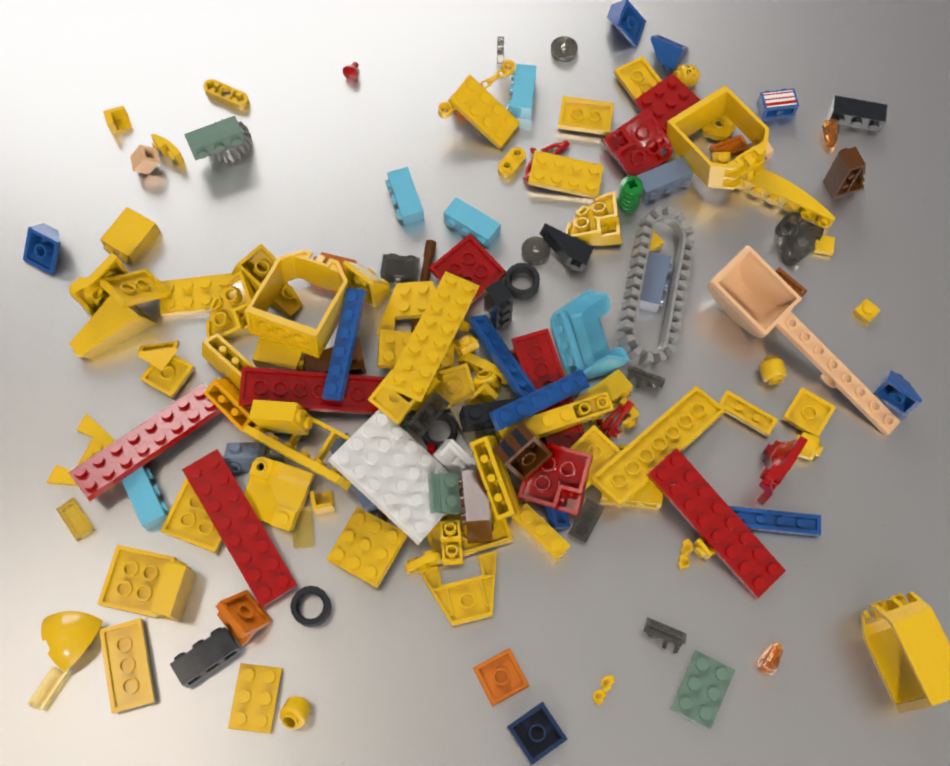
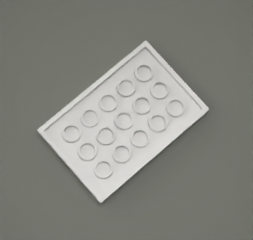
[328,409,463,545]

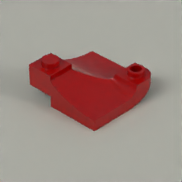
[601,107,673,177]
[756,436,808,505]
[518,443,594,517]

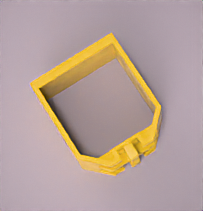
[667,85,769,190]
[245,249,348,358]
[860,592,950,713]

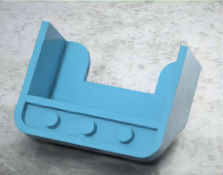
[550,290,629,379]

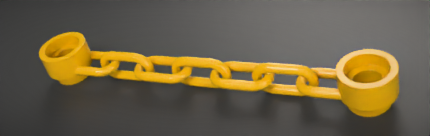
[438,60,516,119]

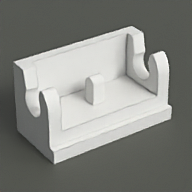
[432,439,478,479]

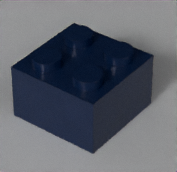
[506,701,568,766]

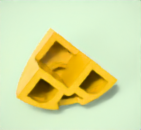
[41,611,103,672]

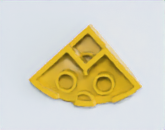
[565,192,623,246]
[206,270,255,340]

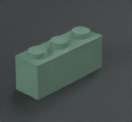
[184,115,245,161]

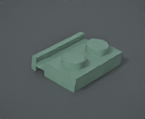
[428,472,461,515]

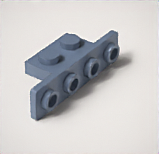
[222,442,285,473]

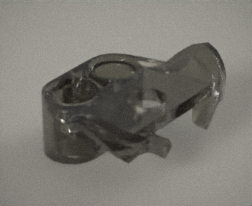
[774,212,824,266]

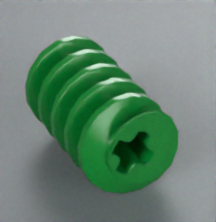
[617,176,643,213]

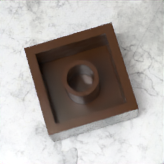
[492,422,553,481]

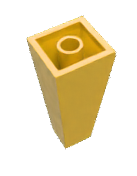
[69,296,156,359]

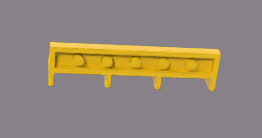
[243,417,351,491]

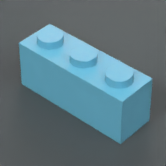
[508,64,537,119]
[385,167,424,226]
[443,197,501,248]
[121,466,170,531]

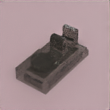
[627,365,666,389]
[568,498,605,543]
[643,617,686,654]

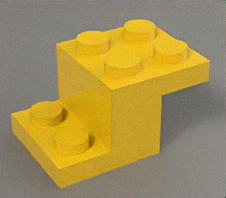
[368,369,441,425]

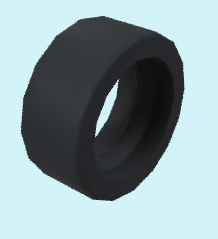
[505,263,540,300]
[420,411,458,449]
[290,586,332,627]

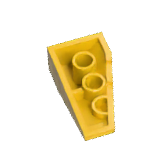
[231,244,303,318]

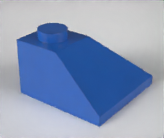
[607,0,646,48]
[650,35,688,70]
[23,223,61,275]
[873,370,922,416]

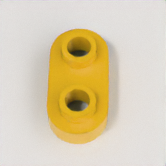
[498,147,526,178]
[404,550,441,575]

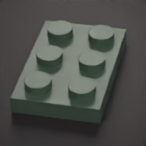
[670,650,735,729]

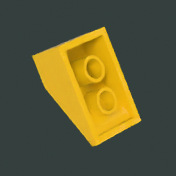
[343,261,391,310]

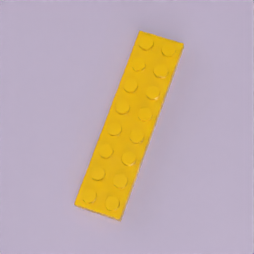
[385,271,480,403]
[590,386,726,508]

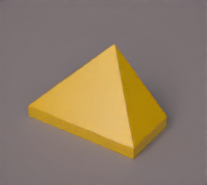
[138,341,180,371]

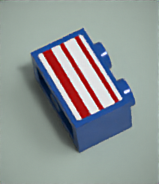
[756,88,799,120]

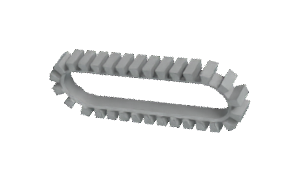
[617,206,695,366]

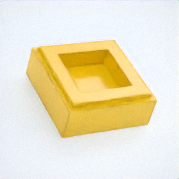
[813,234,835,256]

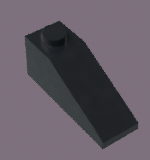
[539,223,594,272]

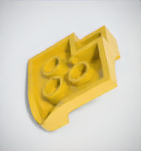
[69,253,128,318]
[244,457,315,531]

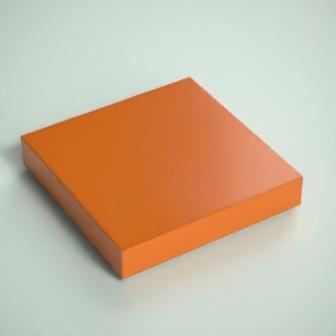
[473,648,530,707]

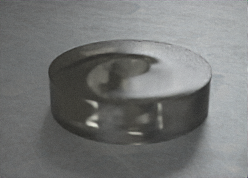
[497,36,504,65]
[550,36,578,63]
[521,236,551,266]

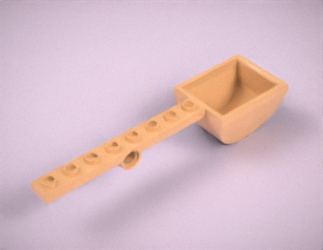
[707,245,901,436]

